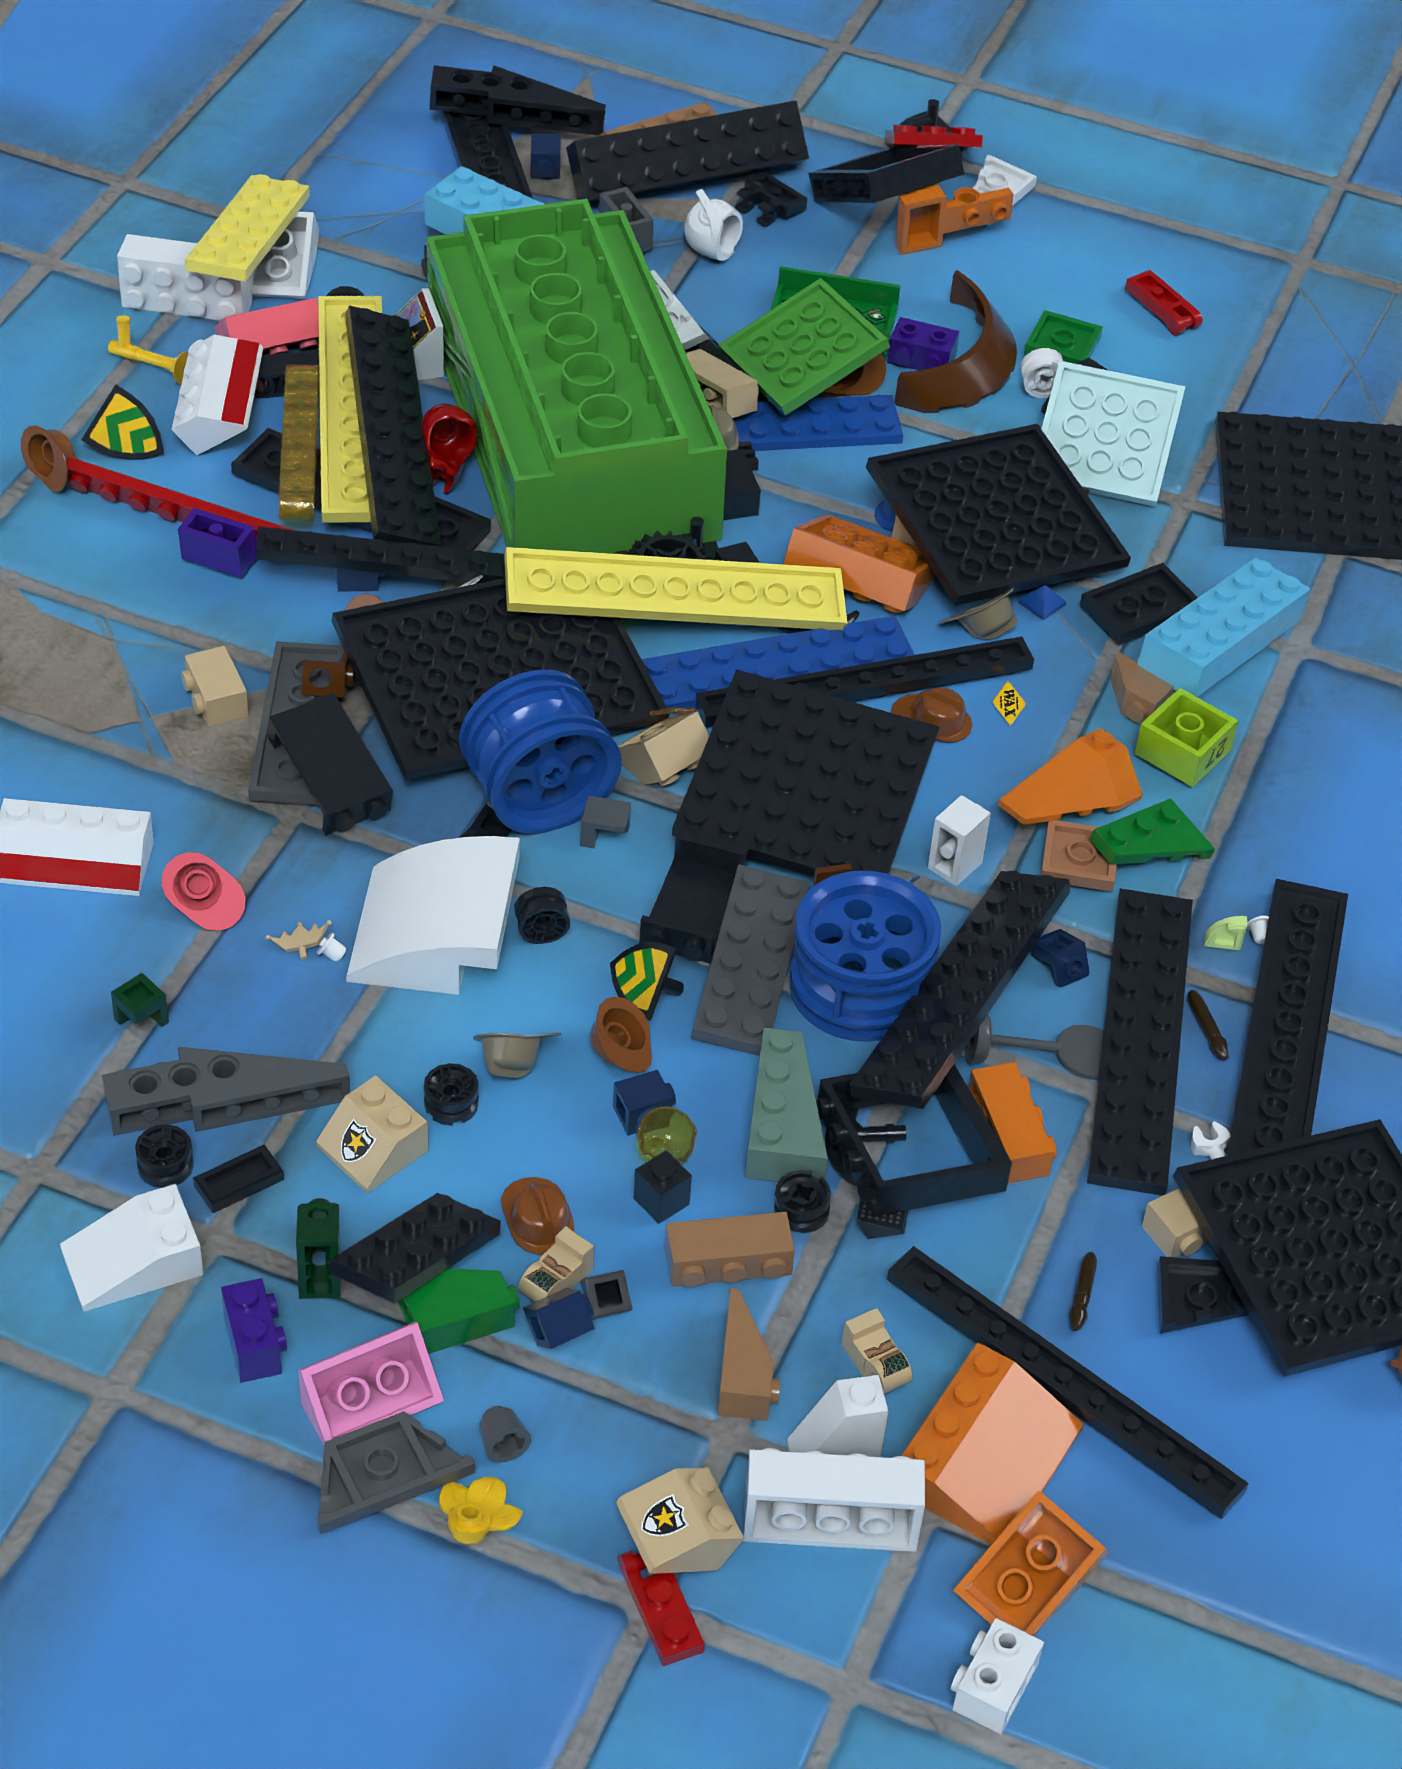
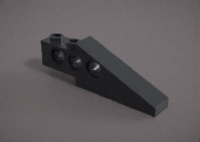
[429,65,606,136]

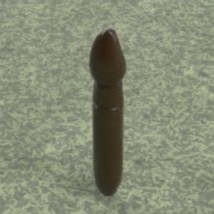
[1188,989,1229,1060]
[1069,1252,1097,1331]

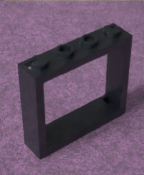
[808,145,964,203]
[816,1064,1012,1216]

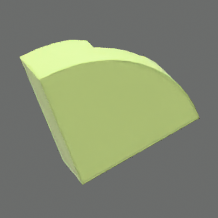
[1204,916,1247,950]

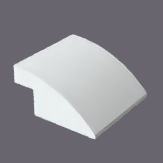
[346,836,520,995]

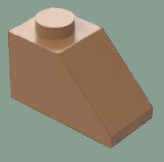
[1110,652,1175,724]

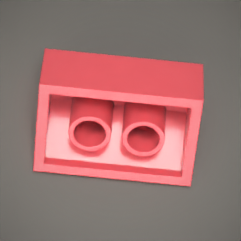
[214,298,319,355]

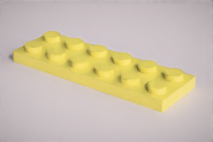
[185,174,310,282]

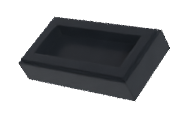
[193,1145,284,1213]

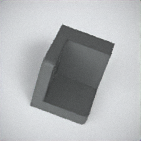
[580,796,631,848]

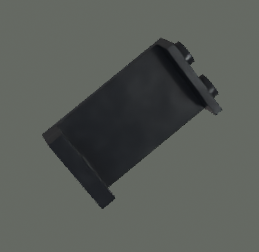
[268,693,393,836]
[639,828,750,964]

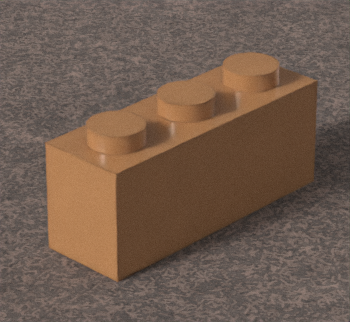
[664,1212,795,1287]

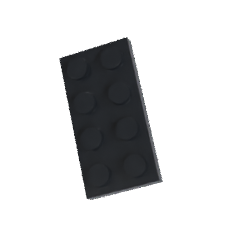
[330,1193,501,1303]

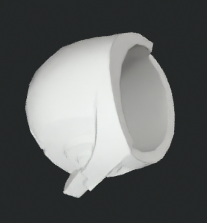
[684,189,743,261]

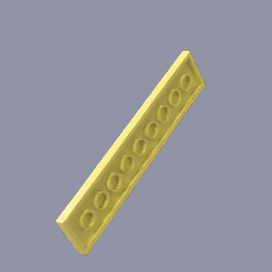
[318,296,382,523]
[504,547,847,630]

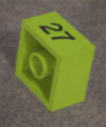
[1135,688,1238,787]

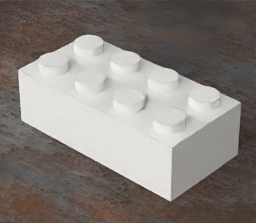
[117,234,253,320]
[743,1448,925,1552]

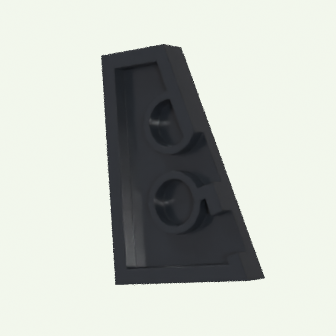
[1157,1256,1249,1334]

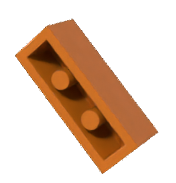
[968,1062,1057,1184]

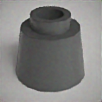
[479,1406,531,1463]

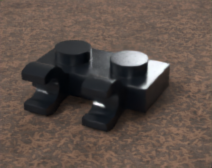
[735,172,808,227]

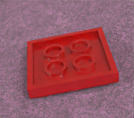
[885,125,983,147]

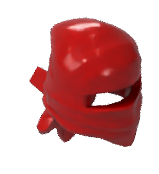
[422,404,477,493]

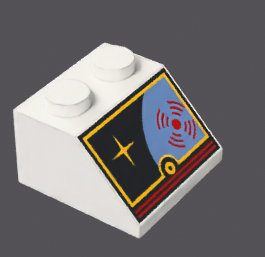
[396,288,444,380]

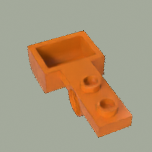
[895,183,1014,255]

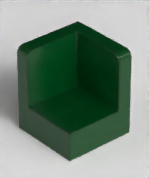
[111,973,169,1027]

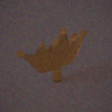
[650,707,696,716]

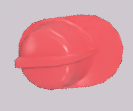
[161,852,246,931]

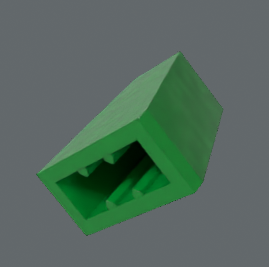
[397,1268,520,1354]

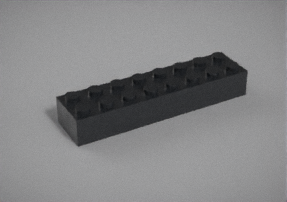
[566,100,809,204]

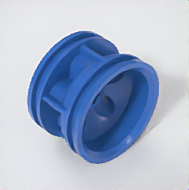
[459,670,622,834]
[789,871,941,1042]

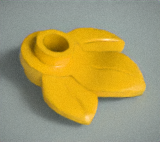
[439,1477,523,1544]

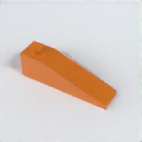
[998,728,1143,825]

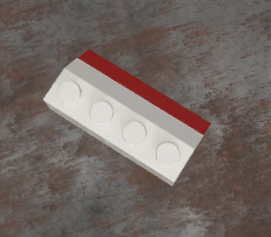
[172,334,264,456]
[0,798,154,896]

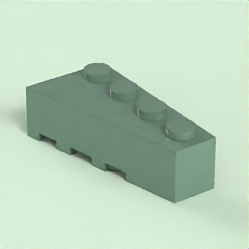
[745,1028,828,1182]

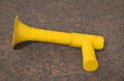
[108,315,188,384]

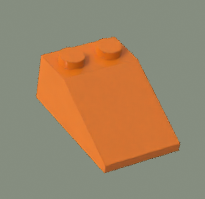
[953,1490,1109,1637]

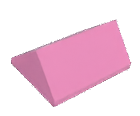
[298,1322,444,1445]

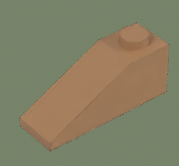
[718,1288,780,1421]

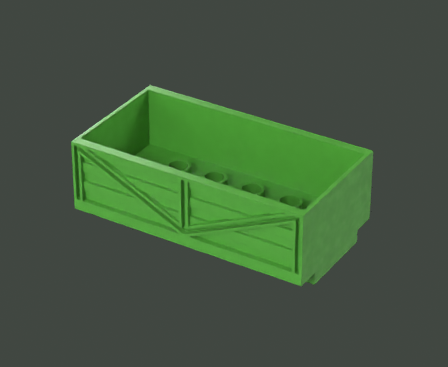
[426,199,727,554]

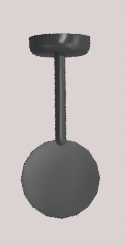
[965,1014,1104,1080]

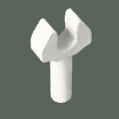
[1190,1122,1230,1159]

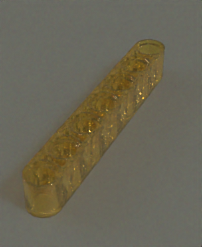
[279,365,319,521]

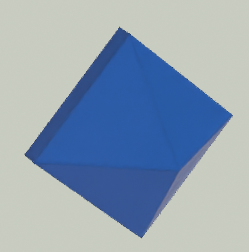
[1019,585,1066,619]

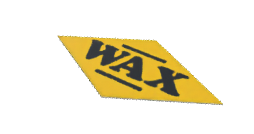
[992,681,1026,726]

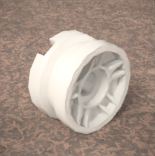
[1020,348,1063,398]

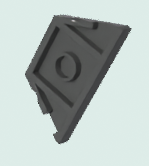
[318,1412,475,1534]

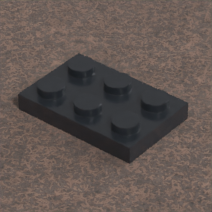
[1080,563,1198,644]

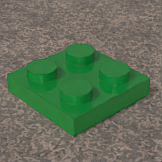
[1024,310,1103,364]

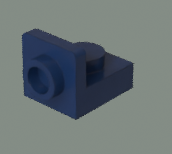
[1031,929,1090,987]

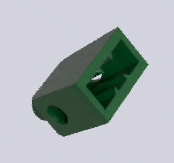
[296,1198,341,1299]

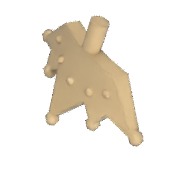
[266,920,332,960]

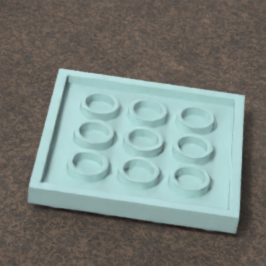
[1042,361,1185,507]

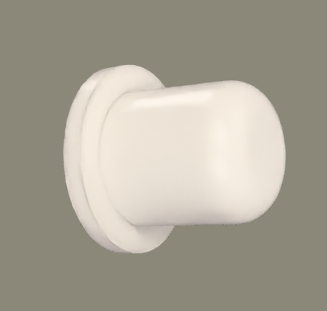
[1246,916,1269,944]
[316,932,346,961]

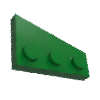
[1089,798,1216,865]

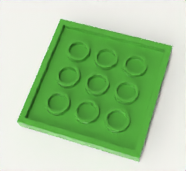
[718,278,890,416]

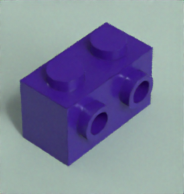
[887,317,960,371]
[178,508,256,578]
[221,1278,287,1383]

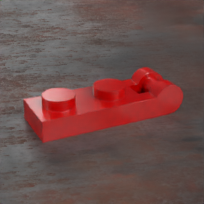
[1125,270,1203,335]
[618,1551,705,1666]

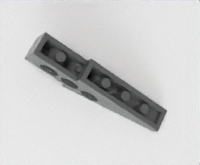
[102,1047,350,1136]

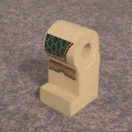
[518,1226,594,1302]
[841,1308,912,1394]

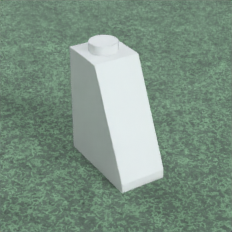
[787,1375,888,1457]

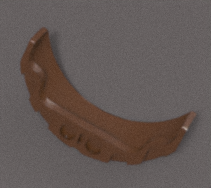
[895,270,1017,413]

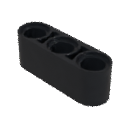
[254,350,320,399]

